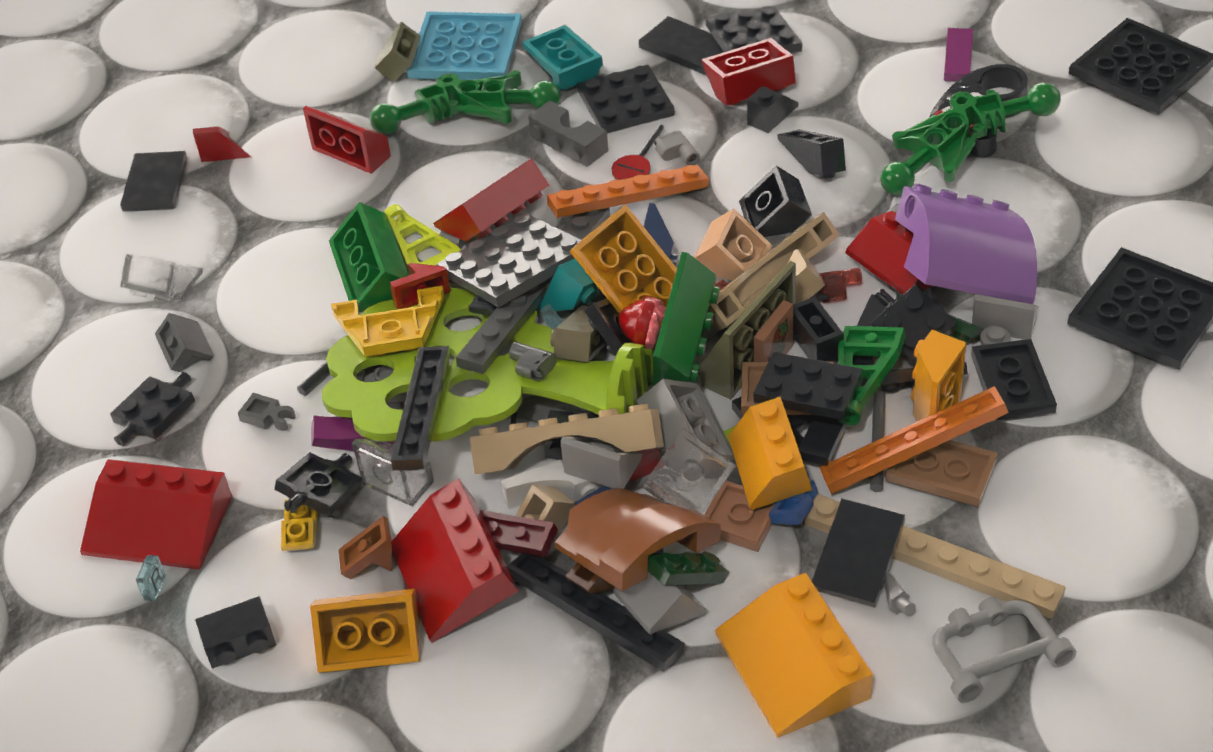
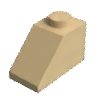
[516,484,575,554]

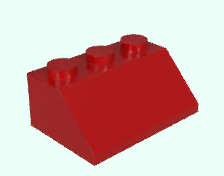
[702,38,796,106]
[302,106,391,174]
[845,211,933,294]

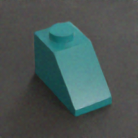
[538,259,598,313]

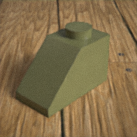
[374,21,421,82]

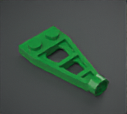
[837,326,906,426]

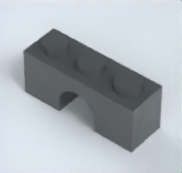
[528,101,609,167]

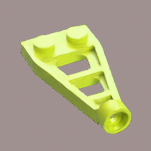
[384,204,461,280]

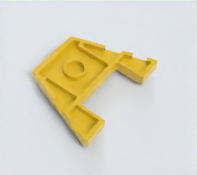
[331,286,444,357]

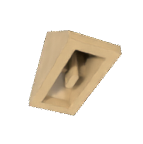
[786,250,825,303]

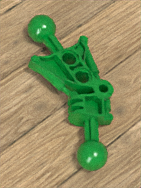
[369,70,561,135]
[880,82,1061,196]

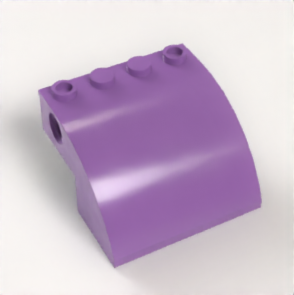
[895,184,1037,304]

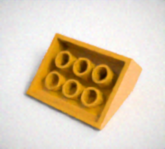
[569,204,677,332]
[715,572,873,738]

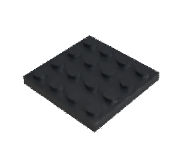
[1068,17,1213,114]
[1067,247,1213,370]

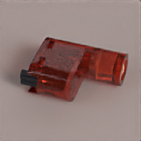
[818,267,862,303]

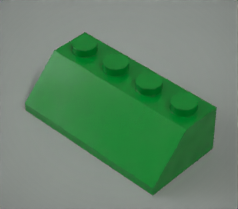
[329,202,409,312]
[652,252,720,385]

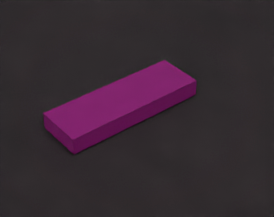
[944,28,973,81]

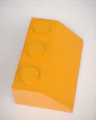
[910,330,967,422]
[728,397,812,510]
[310,589,420,673]

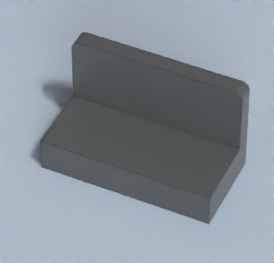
[155,313,214,372]

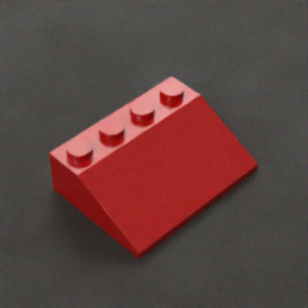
[80,459,232,570]
[391,478,518,643]

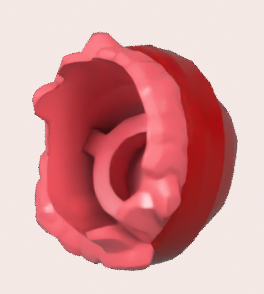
[619,296,666,352]

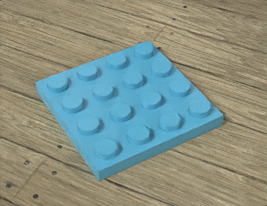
[407,11,522,80]

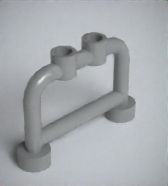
[932,597,1077,703]

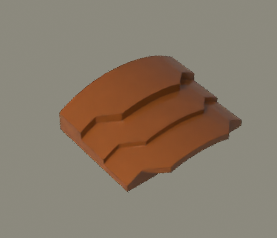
[555,488,721,591]

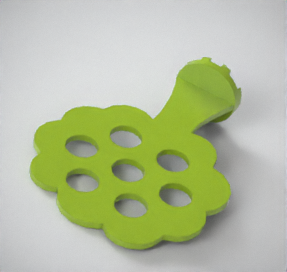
[322,288,655,442]

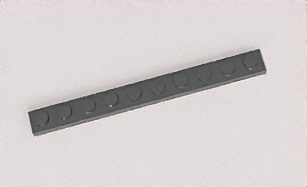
[456,207,610,374]

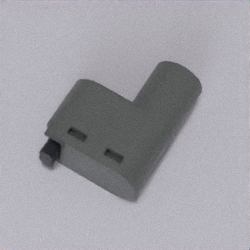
[509,342,557,381]

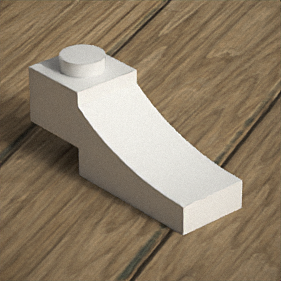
[501,459,603,510]

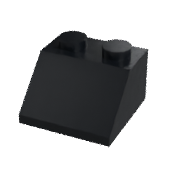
[739,165,812,237]

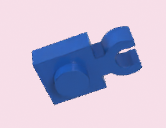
[768,481,818,525]

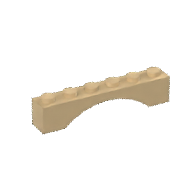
[709,212,840,331]
[469,404,664,474]

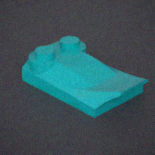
[522,24,603,90]

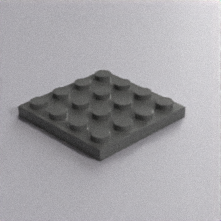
[437,214,581,307]

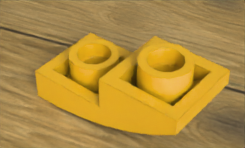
[281,500,318,551]

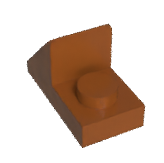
[338,516,392,580]

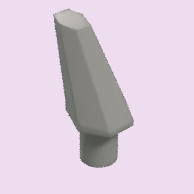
[884,573,916,616]

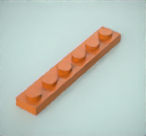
[547,165,709,218]
[819,386,1009,494]

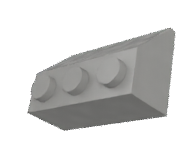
[637,379,736,480]

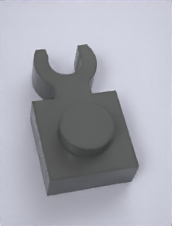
[237,393,296,431]

